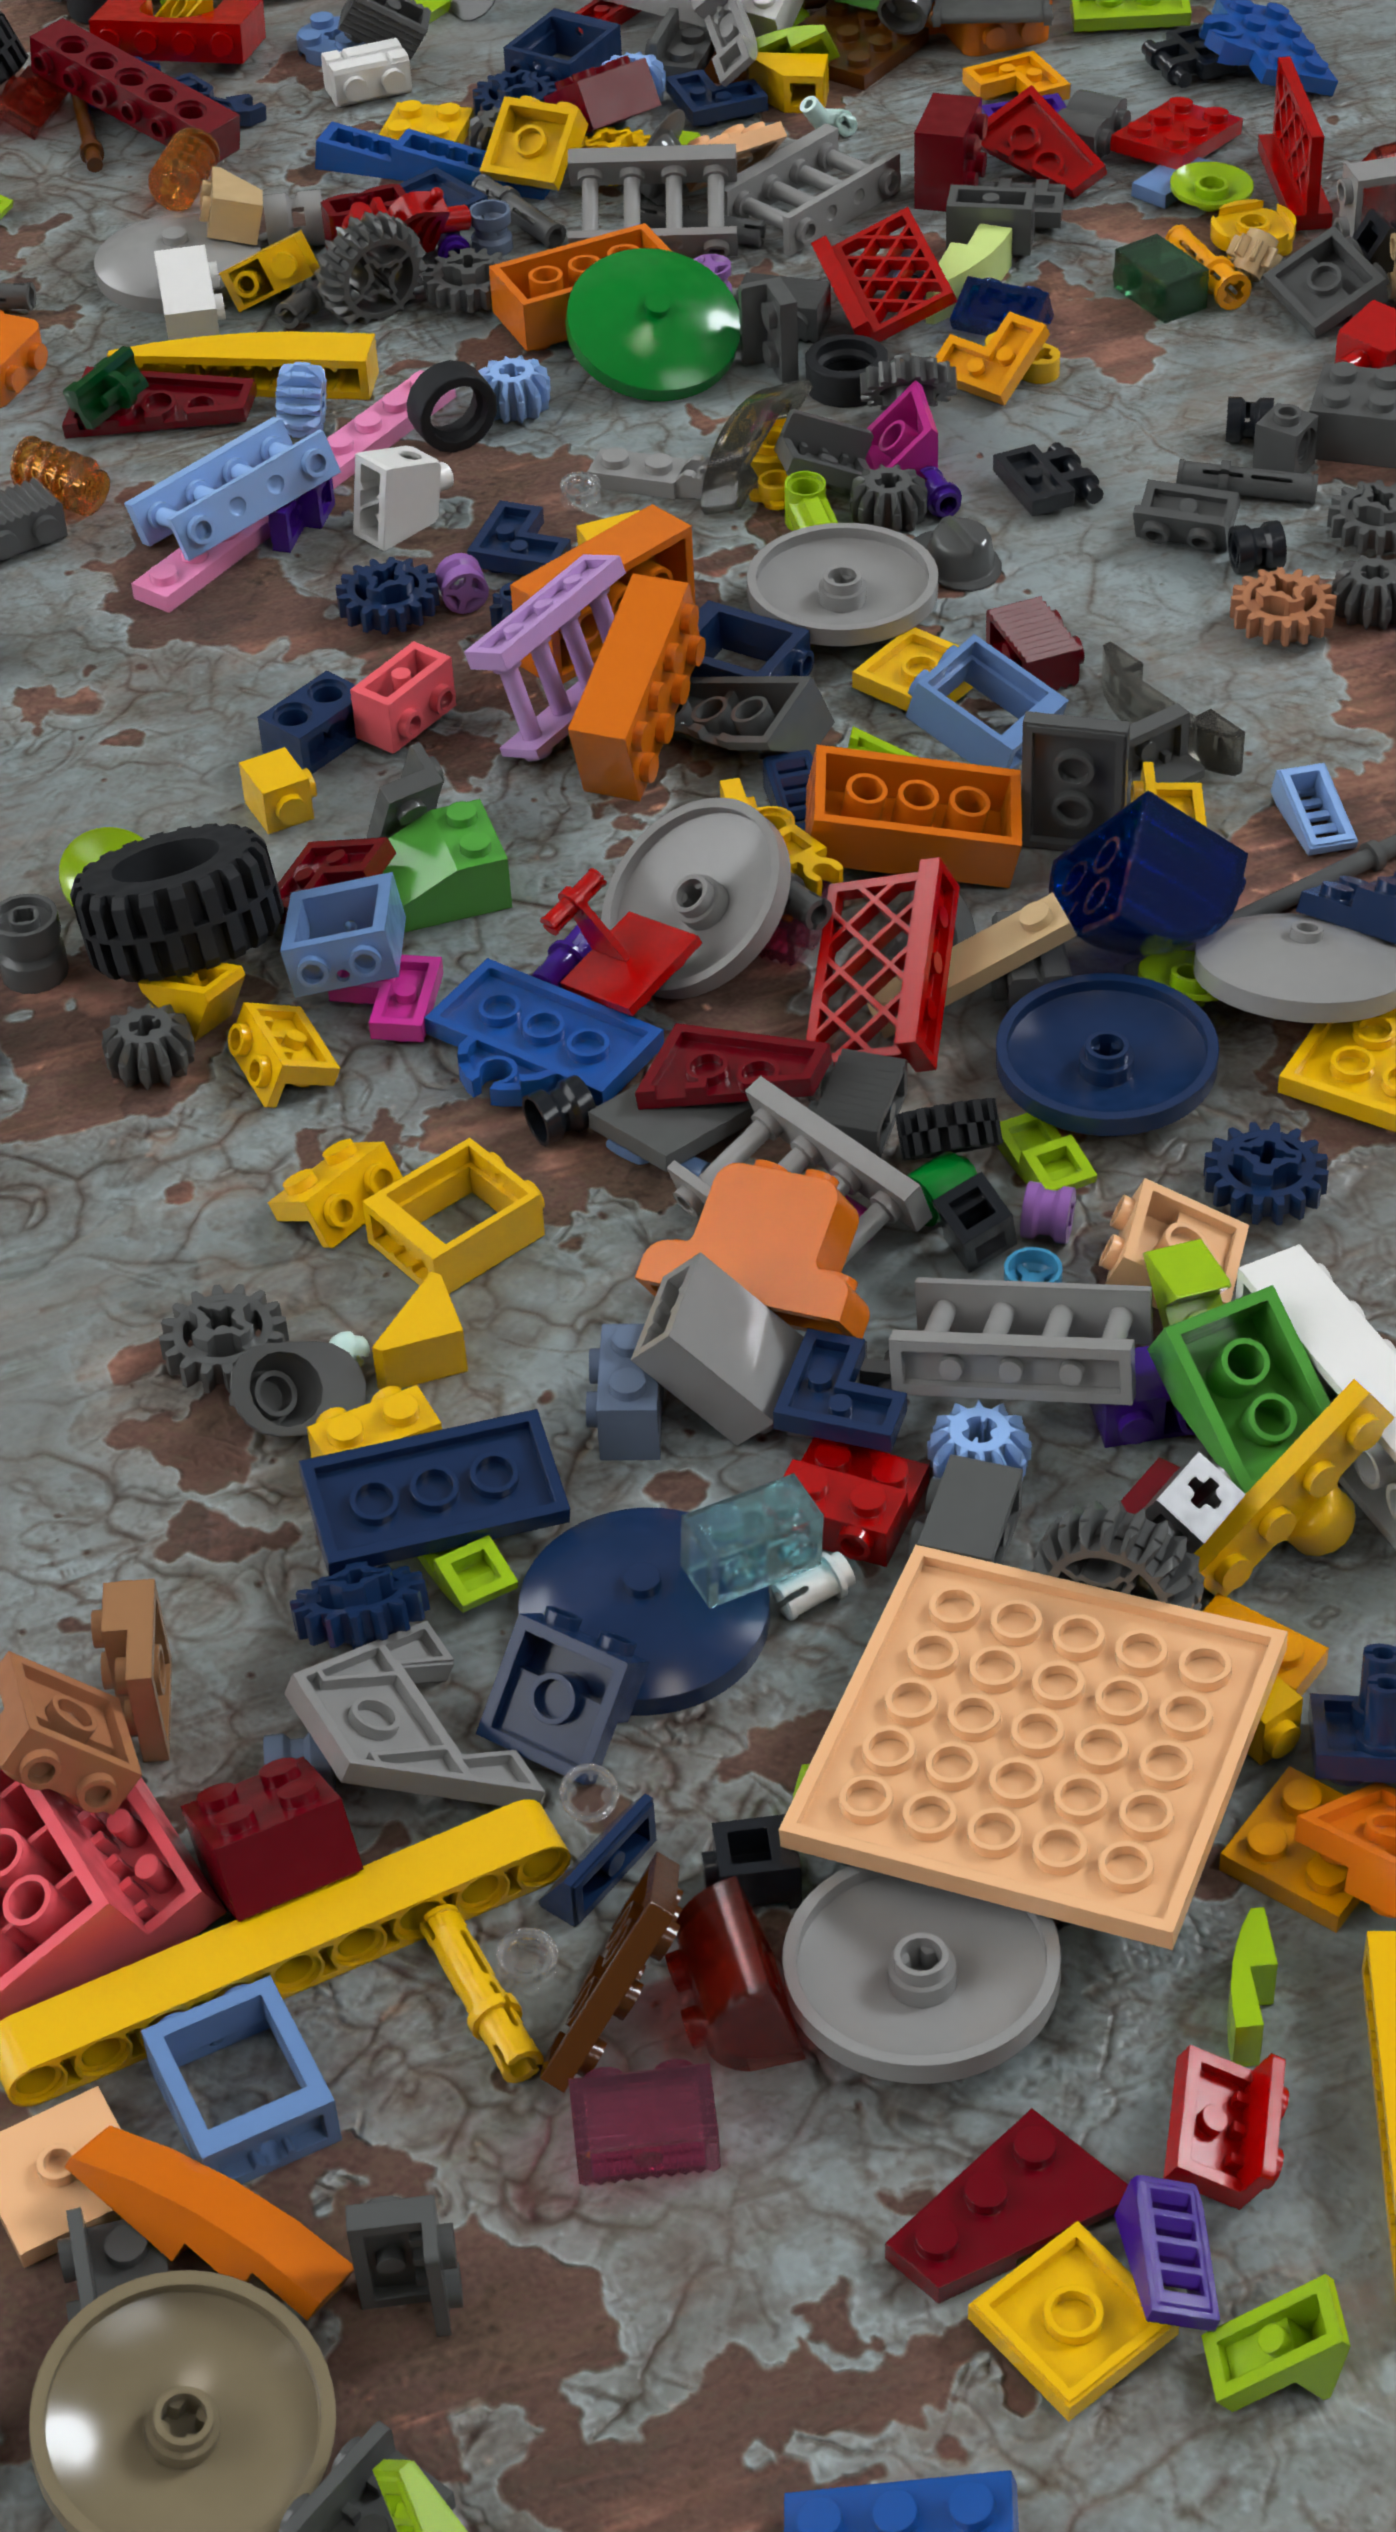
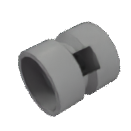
[263,189,325,246]

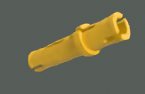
[419,1904,544,2083]

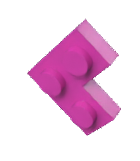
[328,955,444,1042]

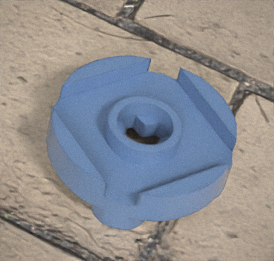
[296,11,366,67]

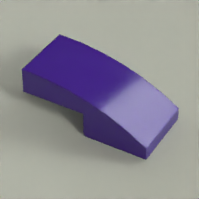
[268,478,335,553]

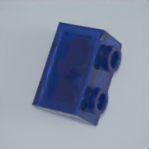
[950,276,1054,336]

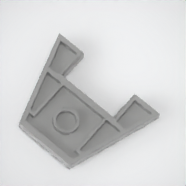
[284,1620,545,1806]

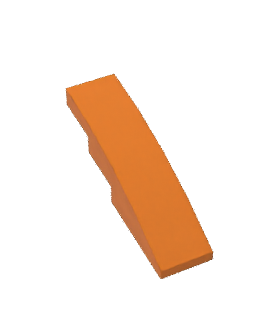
[64,2125,354,2321]

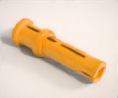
[1165,225,1252,310]

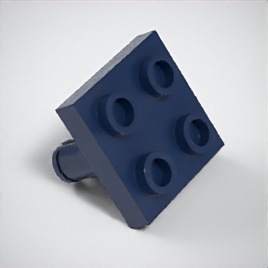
[1308,1643,1396,1786]

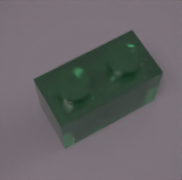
[1112,234,1209,324]

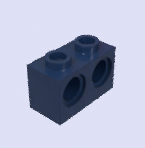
[257,671,361,774]

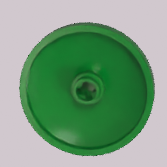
[565,248,741,402]

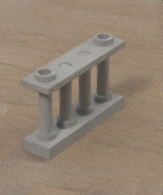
[724,123,901,256]
[568,144,738,257]
[667,1076,932,1265]
[889,1277,1153,1405]

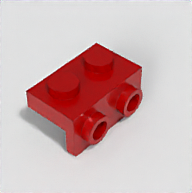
[1163,2044,1289,2210]

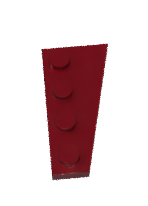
[62,366,257,439]

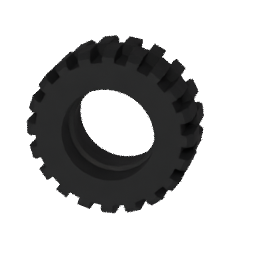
[70,823,284,982]

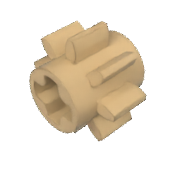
[1226,228,1283,282]

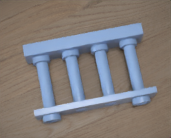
[124,417,341,561]

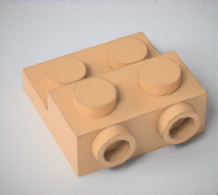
[686,121,787,193]
[1099,1178,1249,1309]

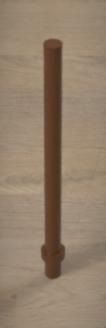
[71,94,104,173]

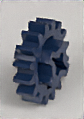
[472,69,557,116]
[336,557,440,635]
[1203,1122,1329,1225]
[290,1561,430,1649]

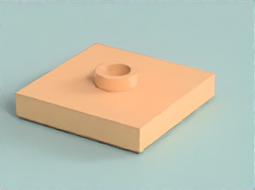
[0,2086,123,2268]

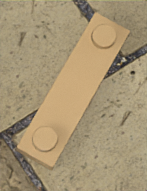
[867,892,1077,1039]

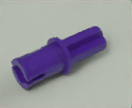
[531,925,592,988]

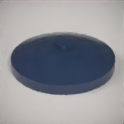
[996,973,1219,1136]
[518,1508,770,1716]

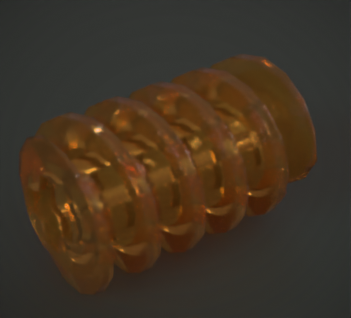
[148,127,220,211]
[10,435,110,516]

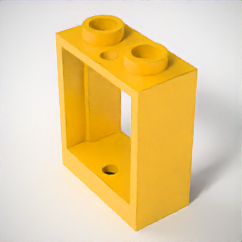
[362,1138,545,1294]

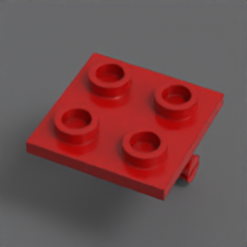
[540,868,703,1016]

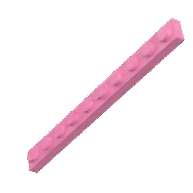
[131,370,456,613]

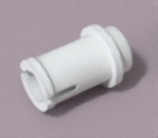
[771,1551,856,1621]

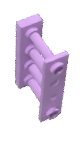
[464,554,626,761]

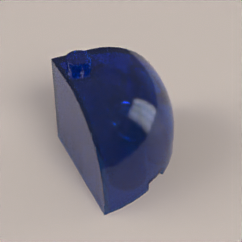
[1049,790,1248,956]

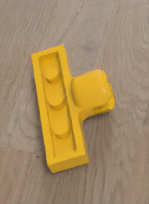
[1193,1379,1395,1597]

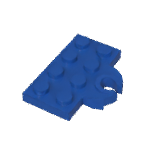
[1198,0,1338,96]
[424,958,664,1107]

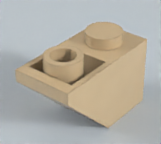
[200,166,263,246]

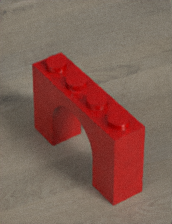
[89,0,266,64]

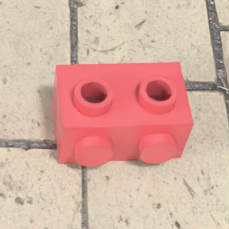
[350,641,456,754]

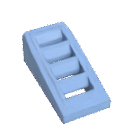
[1270,763,1358,856]

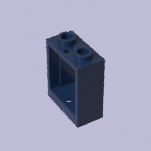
[503,8,622,82]
[690,600,814,677]

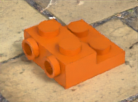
[1294,1782,1396,1918]

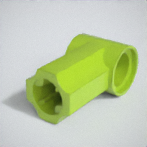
[784,471,838,531]

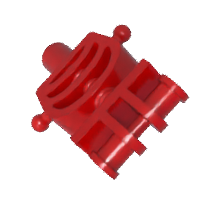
[342,187,472,253]

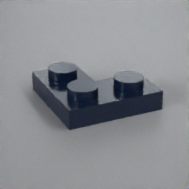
[665,69,768,127]
[467,500,571,576]
[773,1328,907,1453]

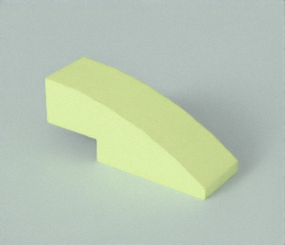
[926,224,1013,324]

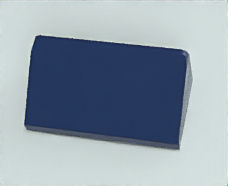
[539,1793,657,1927]

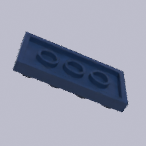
[299,1409,571,1576]

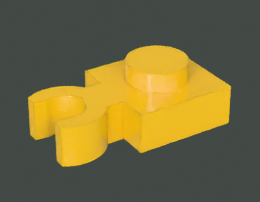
[778,823,843,897]

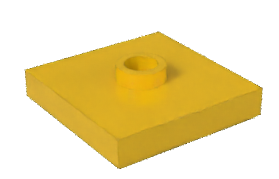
[968,2221,1179,2422]

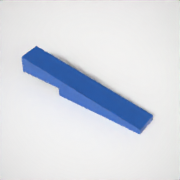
[315,122,551,200]

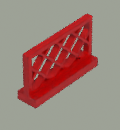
[1257,56,1333,231]
[811,207,958,342]
[806,857,960,1072]

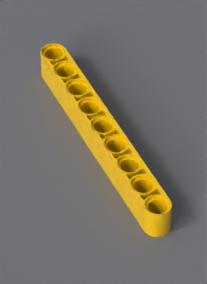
[0,1799,571,2107]

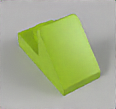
[1143,1239,1232,1329]
[1201,2274,1351,2412]

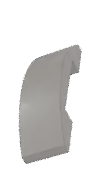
[690,0,758,87]

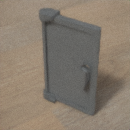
[931,0,1054,27]

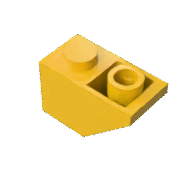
[749,52,829,113]
[219,230,320,312]

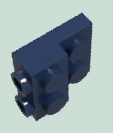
[1296,871,1396,944]
[476,1606,650,1785]

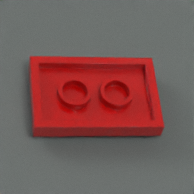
[1110,97,1243,170]

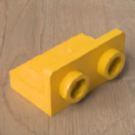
[228,1002,341,1108]

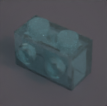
[681,1473,824,1609]

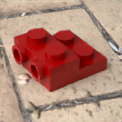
[770,1437,929,1567]

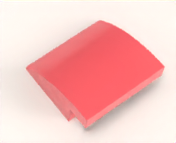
[0,1769,227,2021]

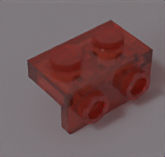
[0,65,69,140]

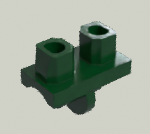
[63,346,149,430]

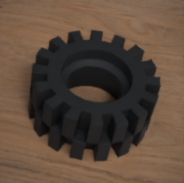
[895,1098,1003,1160]

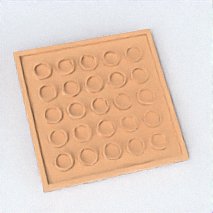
[779,1545,1288,1950]

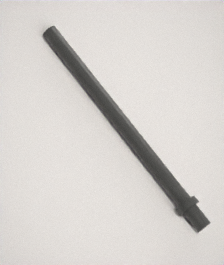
[1124,834,1396,976]

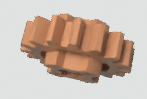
[1230,567,1337,647]

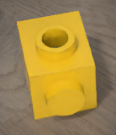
[239,747,317,835]

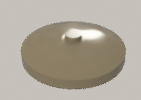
[29,2270,336,2532]

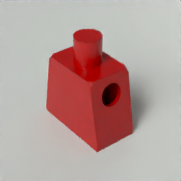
[1335,300,1396,369]

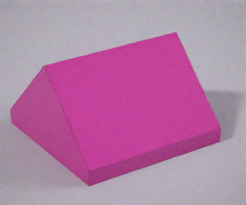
[865,380,938,482]

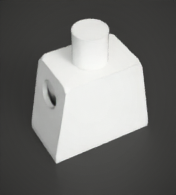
[353,446,454,551]

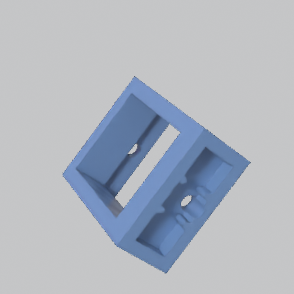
[905,634,1069,769]
[280,872,406,998]
[141,1975,342,2184]

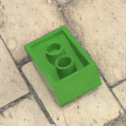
[383,799,513,933]
[1147,1285,1331,1494]

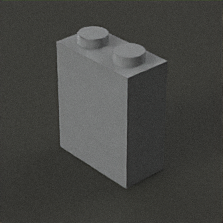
[631,1252,804,1446]

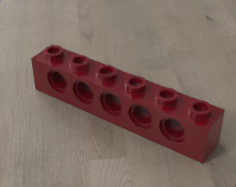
[30,18,240,169]

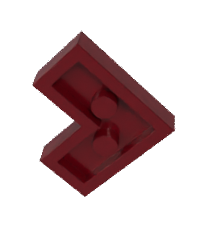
[277,837,396,924]

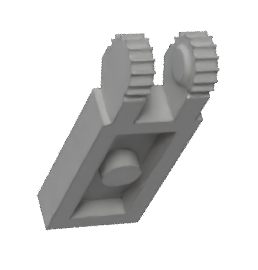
[587,447,721,500]

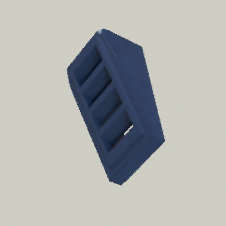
[763,750,813,831]

